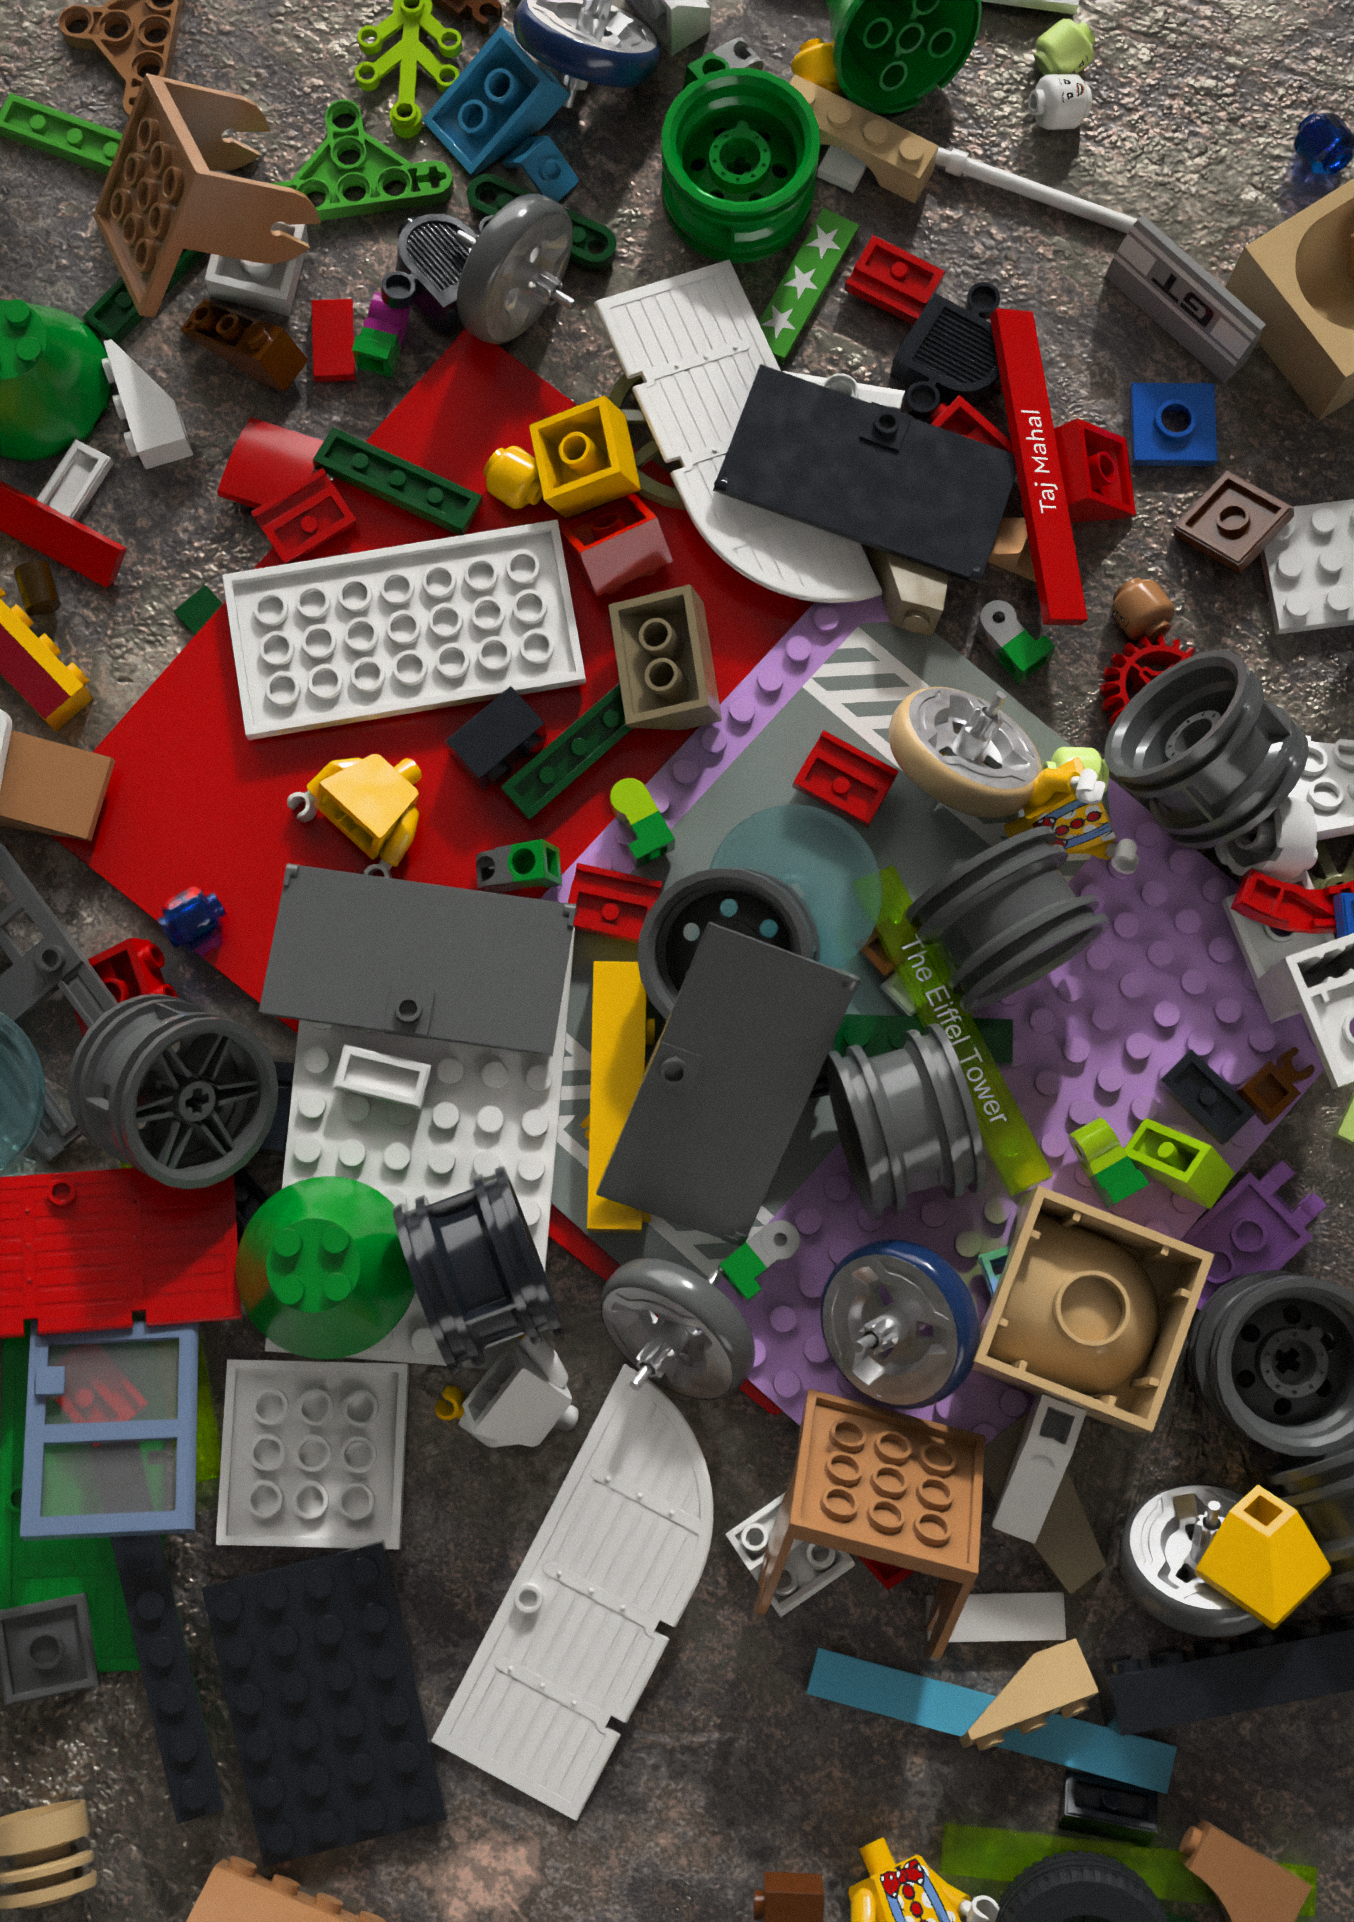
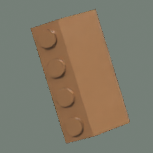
[186,1856,387,1922]

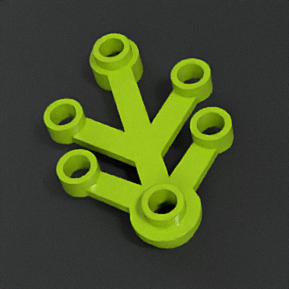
[355,0,463,138]

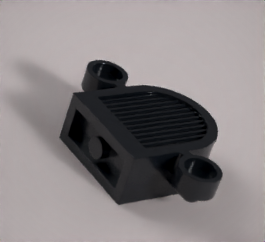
[381,214,494,332]
[890,282,1003,419]

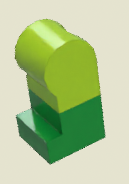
[610,778,675,869]
[1068,1117,1149,1209]

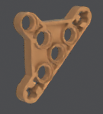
[58,0,185,119]

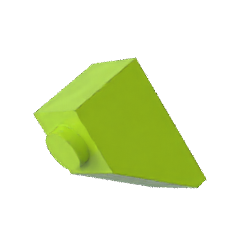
[1124,1118,1235,1210]

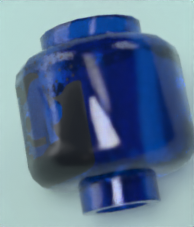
[1293,112,1354,175]

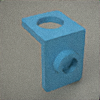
[502,136,579,202]

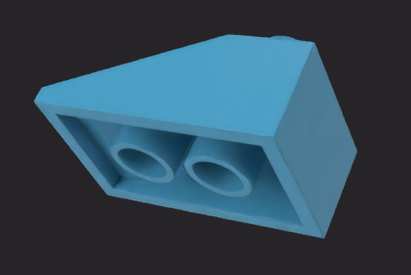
[422,26,571,176]

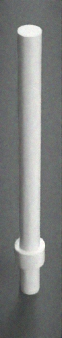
[935,147,1137,234]

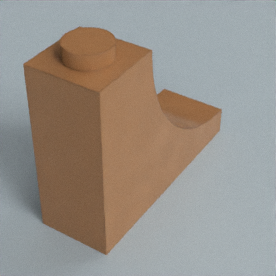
[1179,1818,1312,1922]

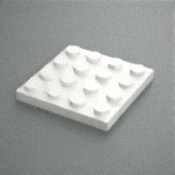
[216,1359,409,1549]

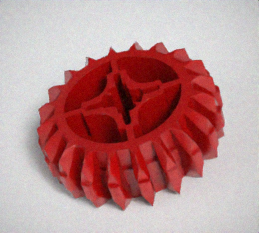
[1099,634,1196,726]

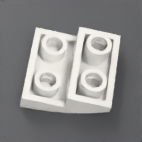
[726,1492,855,1618]

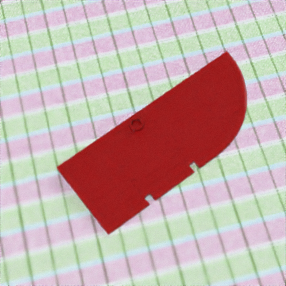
[0,1168,242,1339]

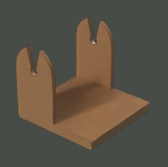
[93,73,321,318]
[753,1389,985,1662]

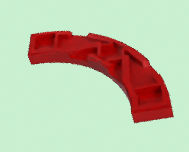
[1230,868,1354,934]

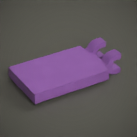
[1180,1160,1327,1312]

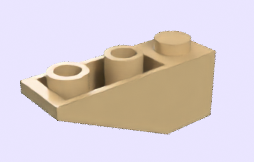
[959,1638,1099,1751]

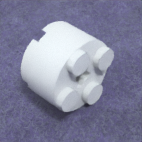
[1214,796,1318,880]

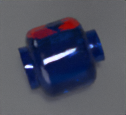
[158,886,227,951]

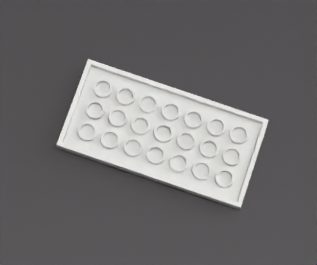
[222,520,586,740]

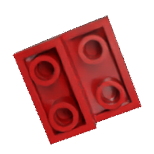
[217,417,324,508]

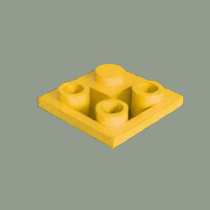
[1195,1485,1332,1630]

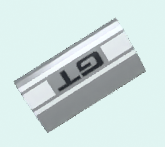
[1105,215,1266,383]

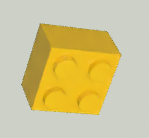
[529,395,641,518]

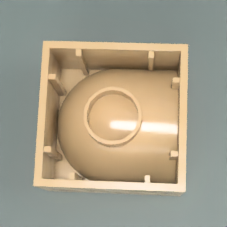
[1225,178,1354,421]
[971,1185,1215,1433]

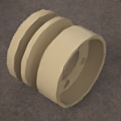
[0,1799,98,1909]

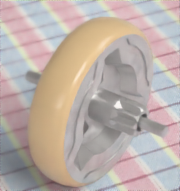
[888,687,1042,818]

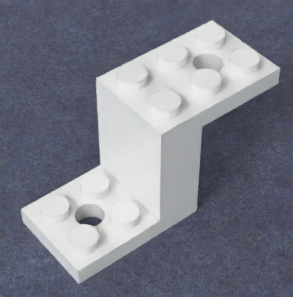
[1221,870,1354,1089]

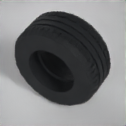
[995,1850,1168,1922]

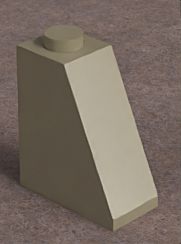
[865,545,949,636]

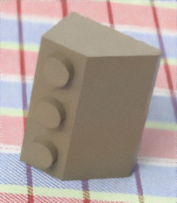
[609,585,722,730]

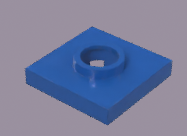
[1129,383,1218,466]

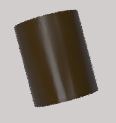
[14,560,61,616]

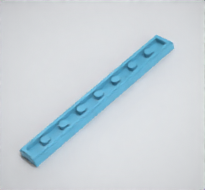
[806,1646,1177,1794]

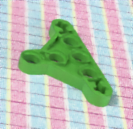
[270,99,454,221]

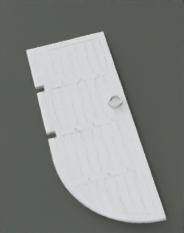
[594,259,882,603]
[431,1364,713,1820]

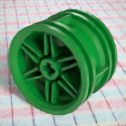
[661,68,820,263]

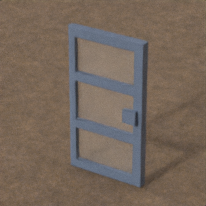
[20,1311,199,1541]

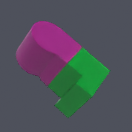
[352,291,410,377]

